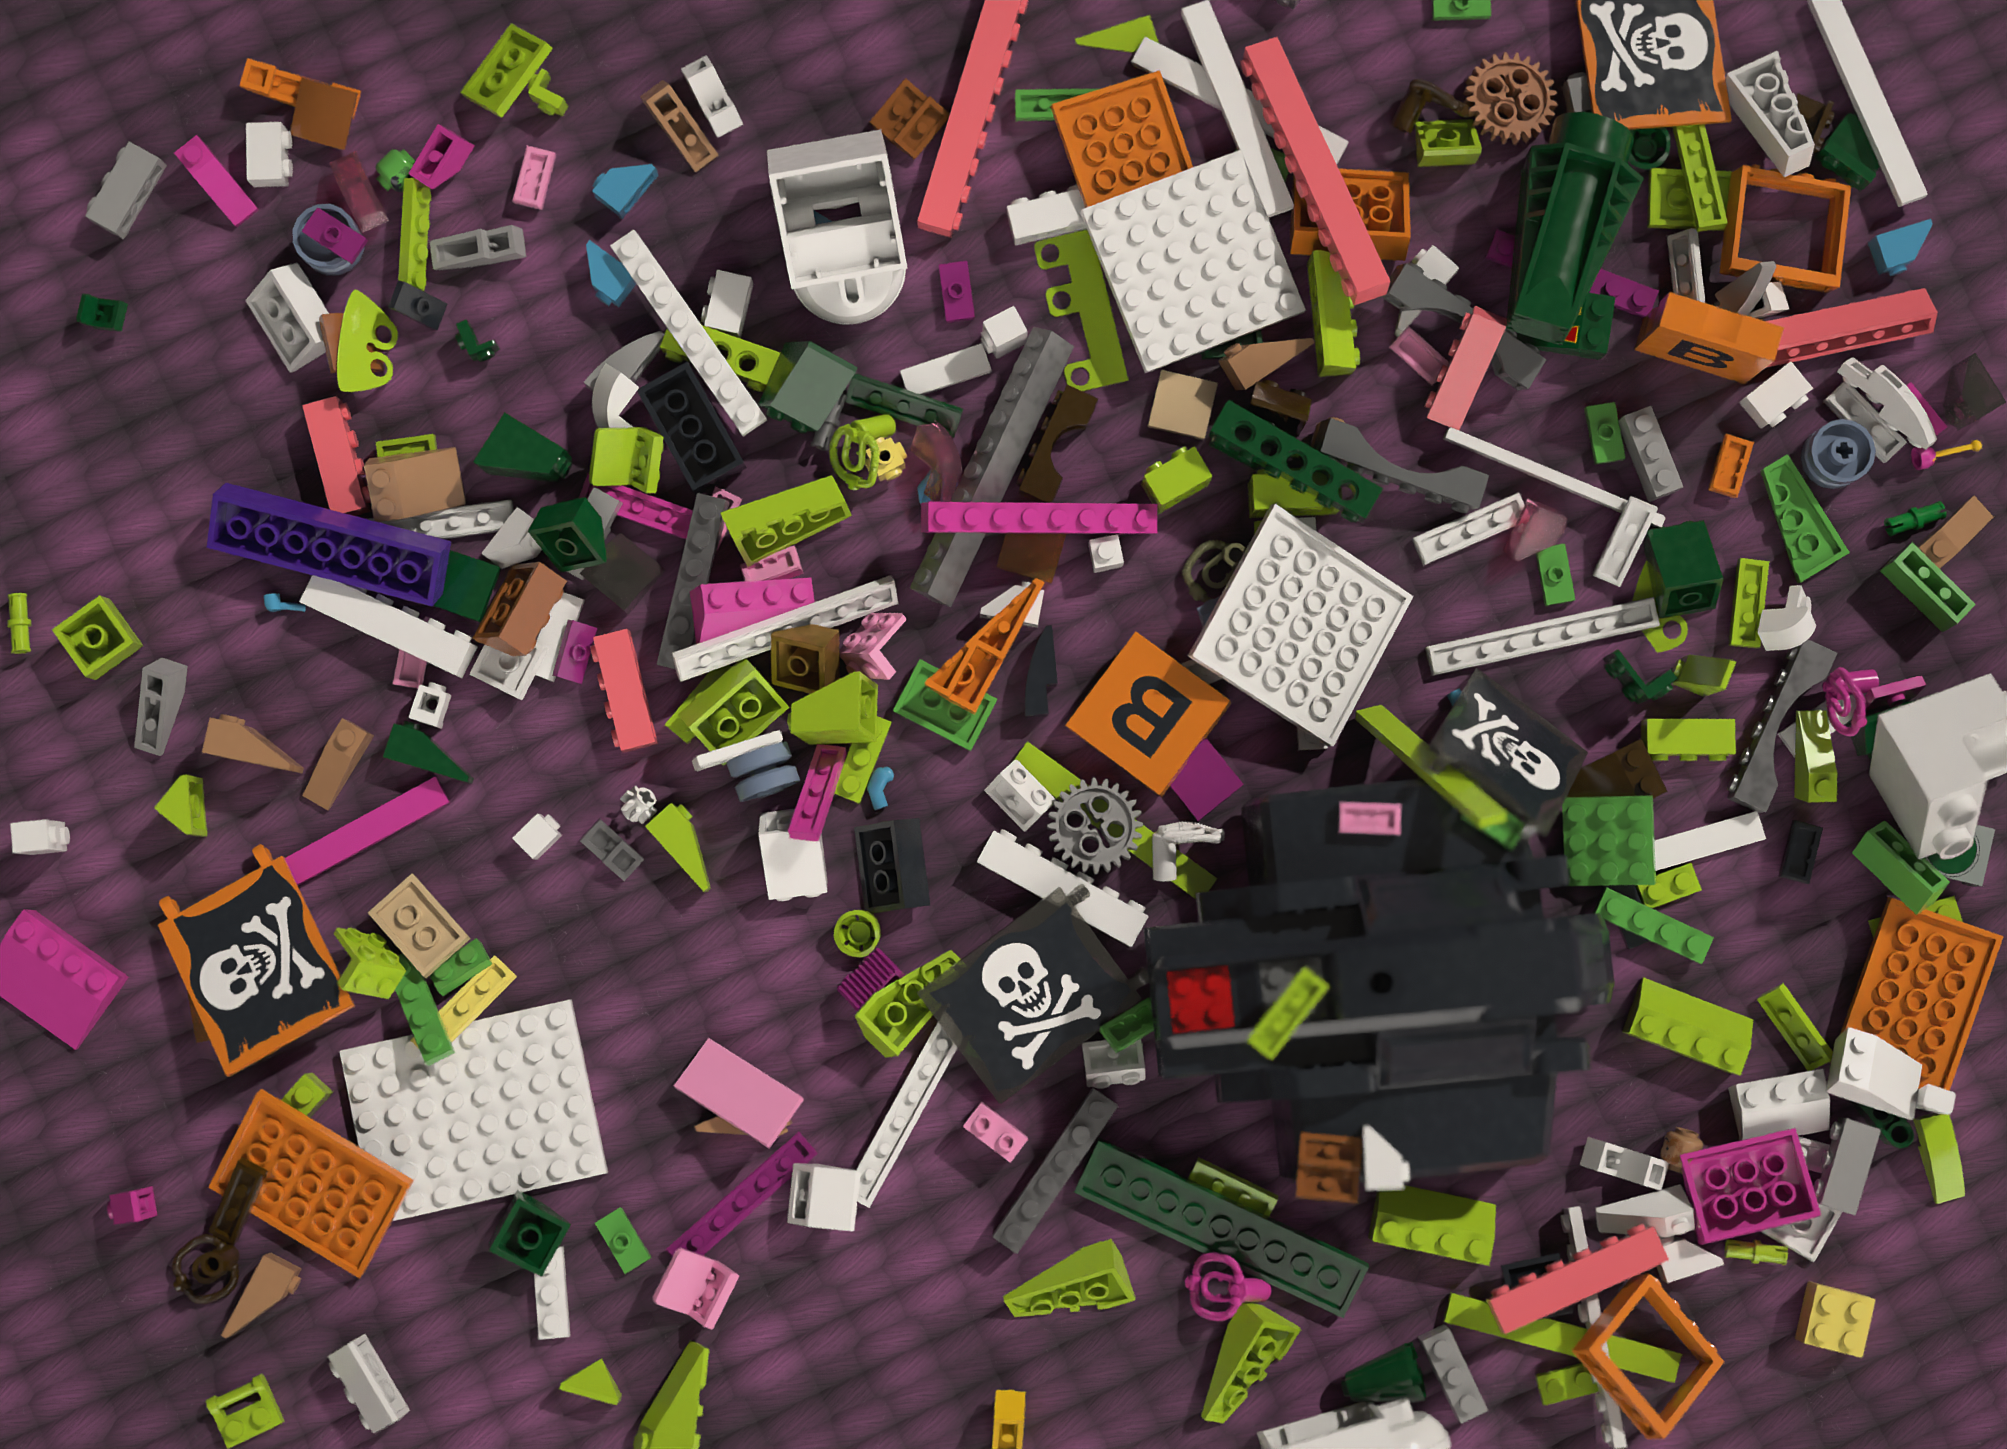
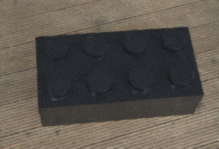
[637,362,747,496]

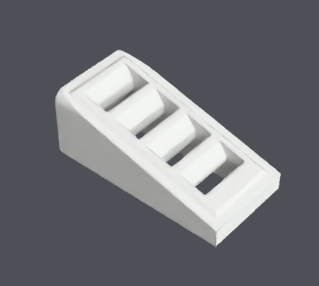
[1915,1084,1956,1115]

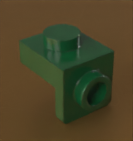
[76,293,128,332]
[455,319,500,362]

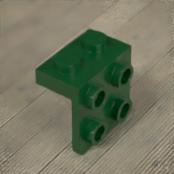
[1814,114,1880,192]
[1603,649,1677,705]

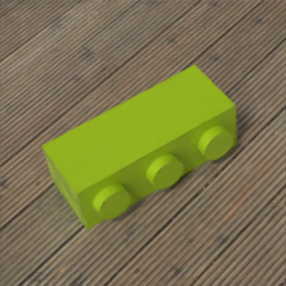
[1641,719,1736,761]

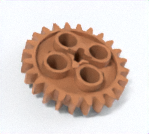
[1463,52,1558,145]

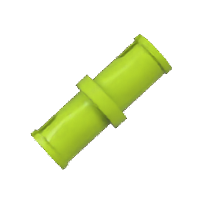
[7,593,32,654]
[1724,1239,1788,1265]

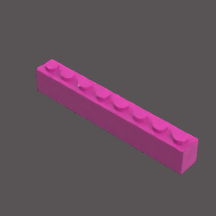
[921,502,1157,534]

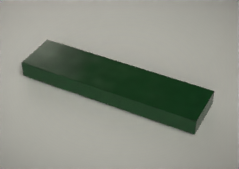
[845,373,964,438]

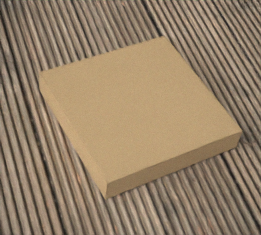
[1148,370,1218,440]

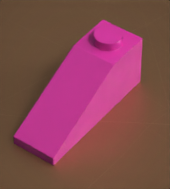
[174,135,259,227]

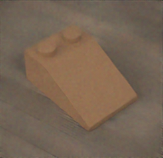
[364,447,466,522]
[202,714,304,774]

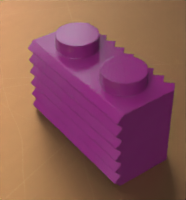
[837,948,905,1012]

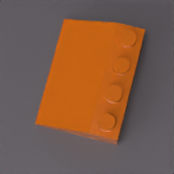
[1290,169,1411,261]

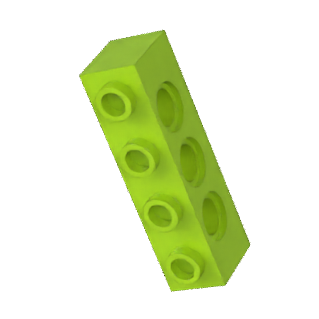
[660,325,780,392]

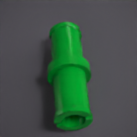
[1884,501,1947,536]

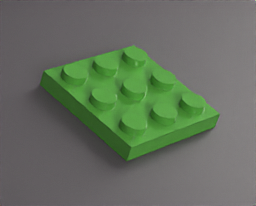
[1562,795,1656,886]

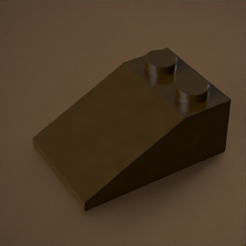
[1247,379,1312,437]
[1563,739,1668,799]

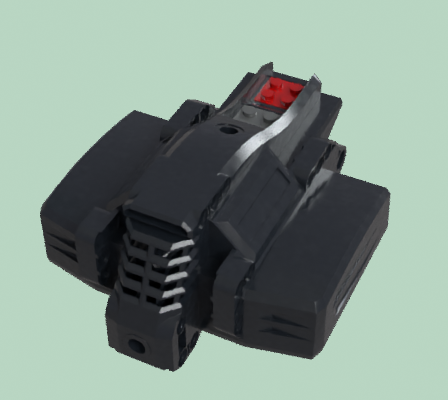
[1143,774,1615,1184]

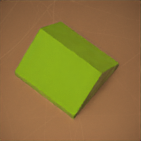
[1415,119,1482,167]
[154,775,207,837]

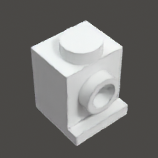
[408,682,452,729]

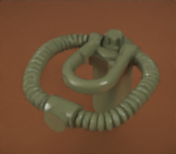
[1182,540,1246,603]

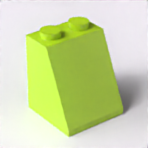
[787,671,878,745]

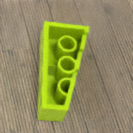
[720,475,852,567]

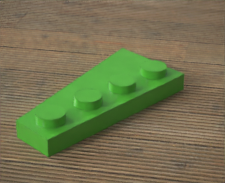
[1761,454,1850,584]

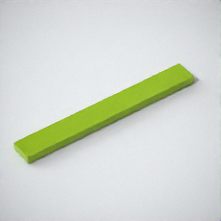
[1355,705,1506,829]
[1014,741,1217,900]
[1443,1292,1682,1383]

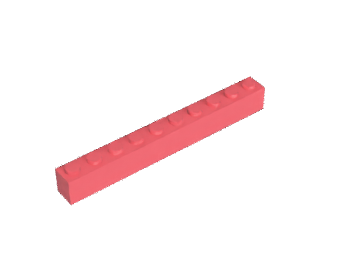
[917,0,1029,238]
[1241,37,1390,305]

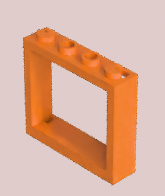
[1719,164,1851,293]
[1572,1274,1724,1439]

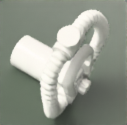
[1152,821,1224,881]

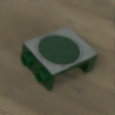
[1924,825,1995,887]

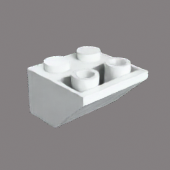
[787,1163,860,1231]

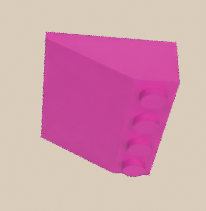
[0,909,129,1050]
[1680,1128,1821,1246]

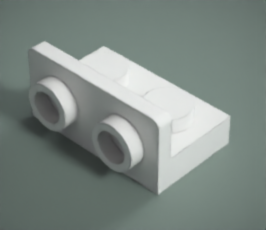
[984,760,1056,832]
[1082,1039,1145,1089]

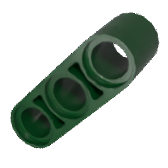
[1849,1100,1914,1148]

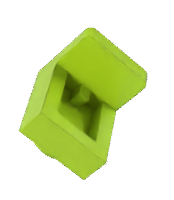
[528,69,568,117]

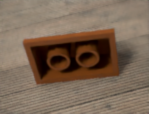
[472,562,567,656]

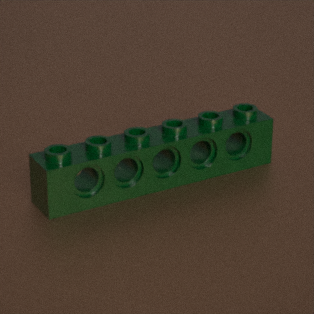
[1209,400,1383,523]

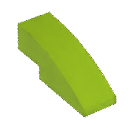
[1913,1113,1965,1204]

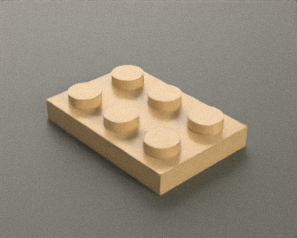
[368,873,471,978]

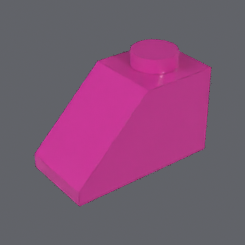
[408,124,475,189]
[107,1186,157,1225]

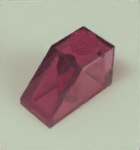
[1503,498,1568,561]

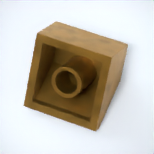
[771,624,840,694]

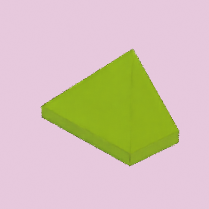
[559,1358,622,1405]

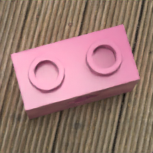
[963,1101,1028,1163]

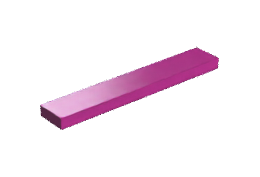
[285,777,451,885]

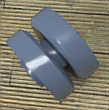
[293,204,364,275]
[1801,419,1876,489]
[726,742,800,802]

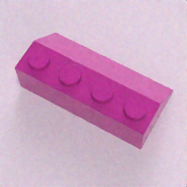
[690,578,815,644]

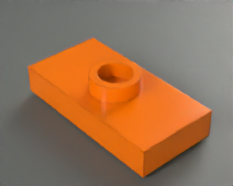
[1708,434,1754,499]

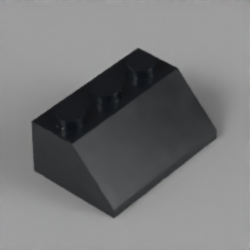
[854,818,930,914]

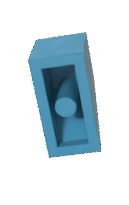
[592,164,658,219]
[1868,219,1933,276]
[586,240,636,307]

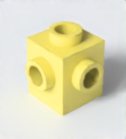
[865,437,907,481]

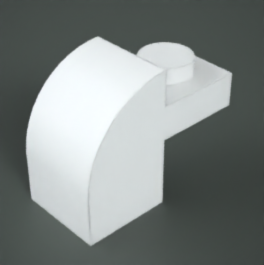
[1758,585,1816,651]

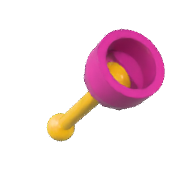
[1911,440,1982,470]

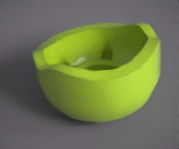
[834,910,881,957]

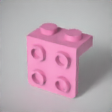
[839,613,906,680]
[653,1248,740,1329]

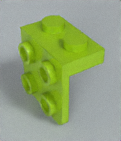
[589,427,664,493]
[334,928,406,999]

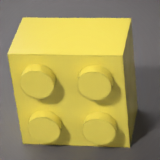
[1795,1281,1876,1358]

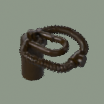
[1390,79,1470,134]
[171,1234,240,1304]

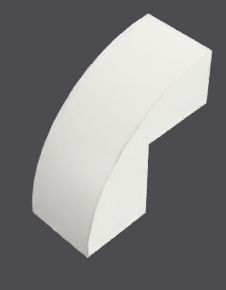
[681,56,743,137]
[592,363,639,428]
[1580,1137,1669,1191]

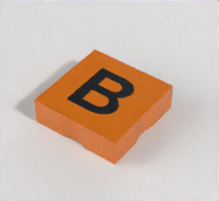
[1634,292,1784,384]
[1066,631,1231,798]

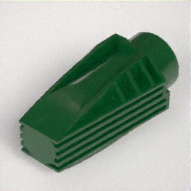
[1506,112,1644,345]

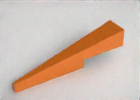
[925,578,1045,715]

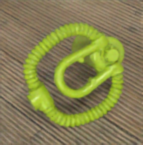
[829,414,896,490]

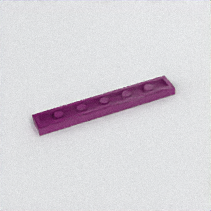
[665,1131,818,1258]

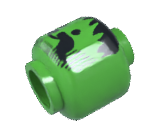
[375,149,415,192]

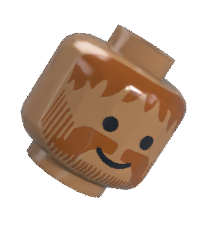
[1660,1127,1703,1173]

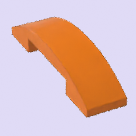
[239,58,361,119]

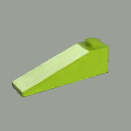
[854,950,969,1058]
[1003,1239,1135,1317]
[1201,1302,1301,1423]
[633,1341,709,1449]

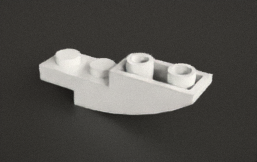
[1837,357,1937,450]

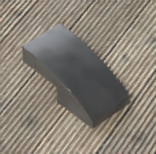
[580,818,644,881]

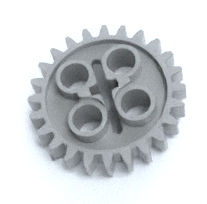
[1047,778,1143,874]

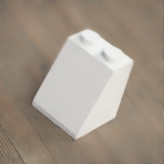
[759,809,827,901]

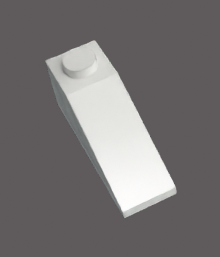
[1394,245,1459,337]
[1595,1184,1695,1237]

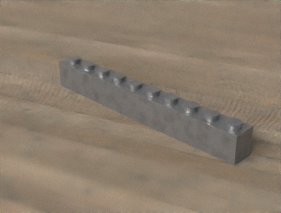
[910,327,1074,607]

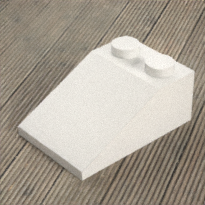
[1826,1027,1922,1120]

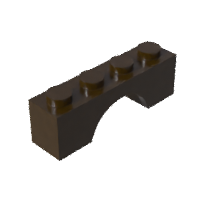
[1016,385,1099,503]

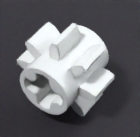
[620,786,658,824]

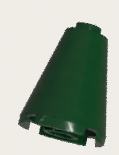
[1341,1342,1426,1402]

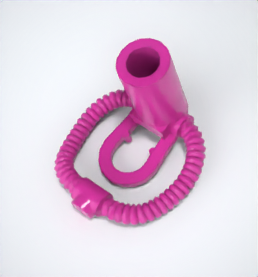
[1822,667,1879,737]
[1185,1252,1271,1322]

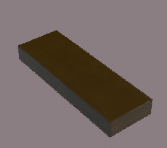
[208,1157,268,1246]

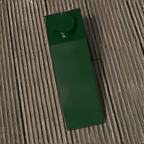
[383,721,474,784]

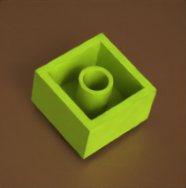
[1141,446,1213,514]
[52,595,143,680]

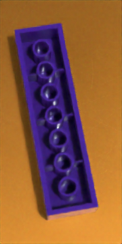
[207,483,451,606]

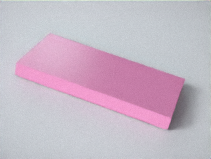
[674,1038,804,1148]

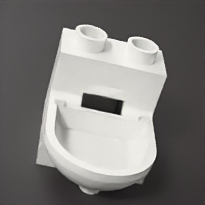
[767,130,907,324]
[1869,674,2007,860]
[1257,1399,1451,1449]

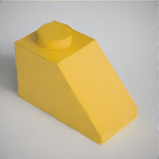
[992,1390,1026,1449]

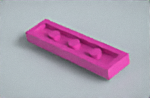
[579,474,693,540]
[788,744,847,842]

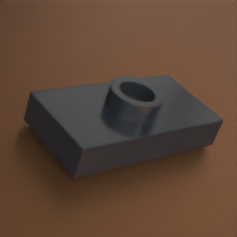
[388,280,448,331]
[1778,820,1823,884]

